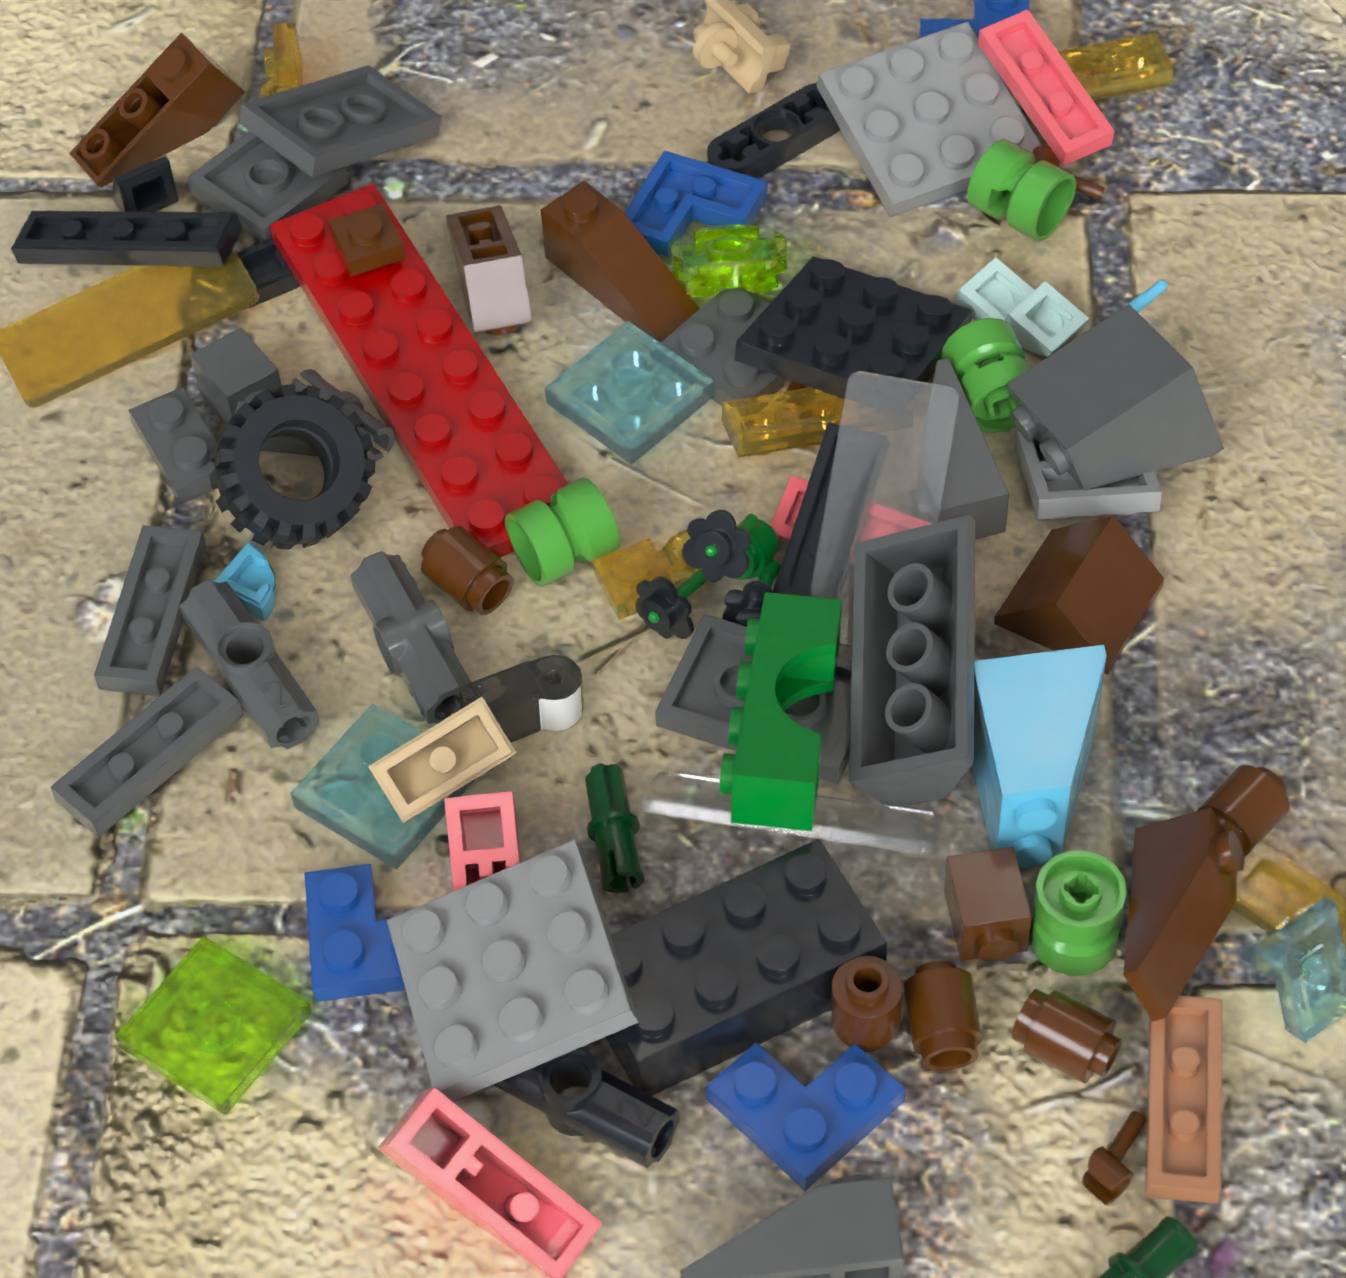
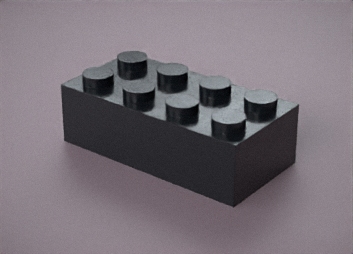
[605,838,887,1096]

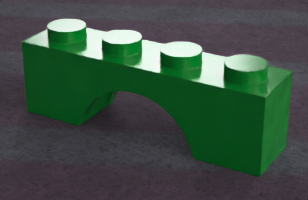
[719,592,842,831]

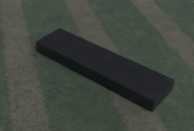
[11,211,243,267]

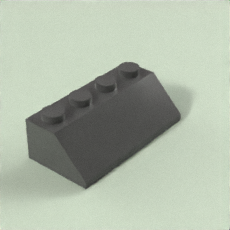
[849,515,975,809]

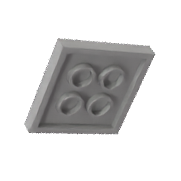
[817,21,1042,217]
[387,839,639,1102]

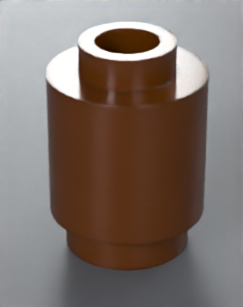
[421,526,514,615]
[1197,765,1290,857]
[831,956,903,1052]
[903,961,982,1071]
[1011,989,1122,1084]

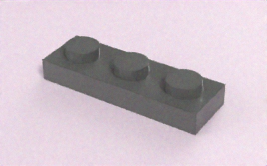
[94,525,206,696]
[51,666,243,838]

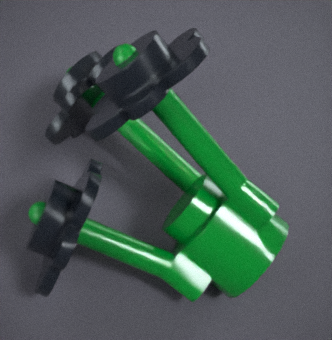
[635,509,781,639]

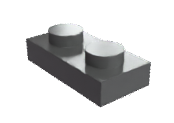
[129,387,217,505]

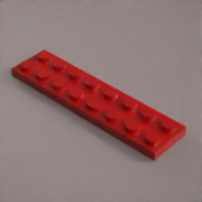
[270,183,568,558]

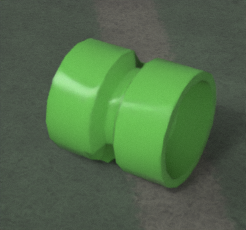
[967,139,1076,241]
[942,318,1031,433]
[505,477,620,587]
[1030,850,1127,976]

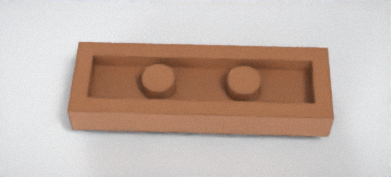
[1145,995,1222,1204]

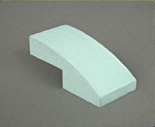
[954,257,1089,357]

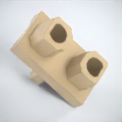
[693,0,790,94]

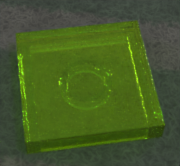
[115,935,312,1116]

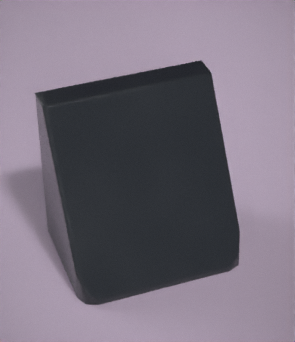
[112,156,179,212]

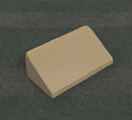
[368,697,516,823]

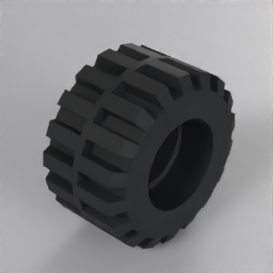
[209,384,376,550]

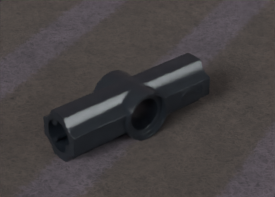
[493,1047,680,1168]

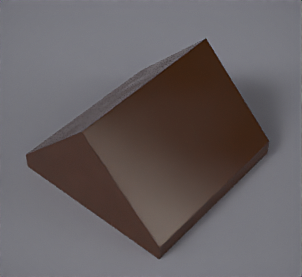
[994,515,1164,675]

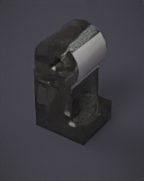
[459,655,584,762]

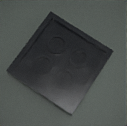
[735,256,972,418]

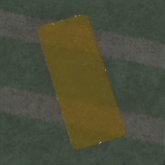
[0,248,259,408]

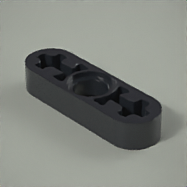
[707,83,841,179]

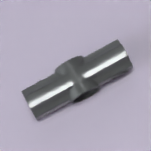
[350,551,477,724]
[179,579,319,750]

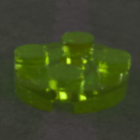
[671,224,788,297]

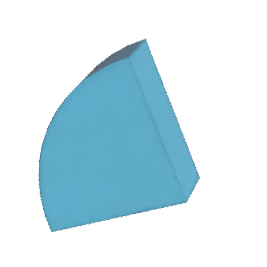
[214,541,277,622]

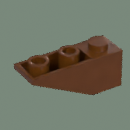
[69,32,245,188]

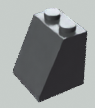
[1006,304,1224,490]

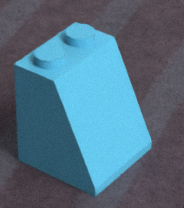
[972,645,1107,868]

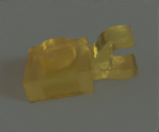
[260,22,303,98]
[593,529,700,620]

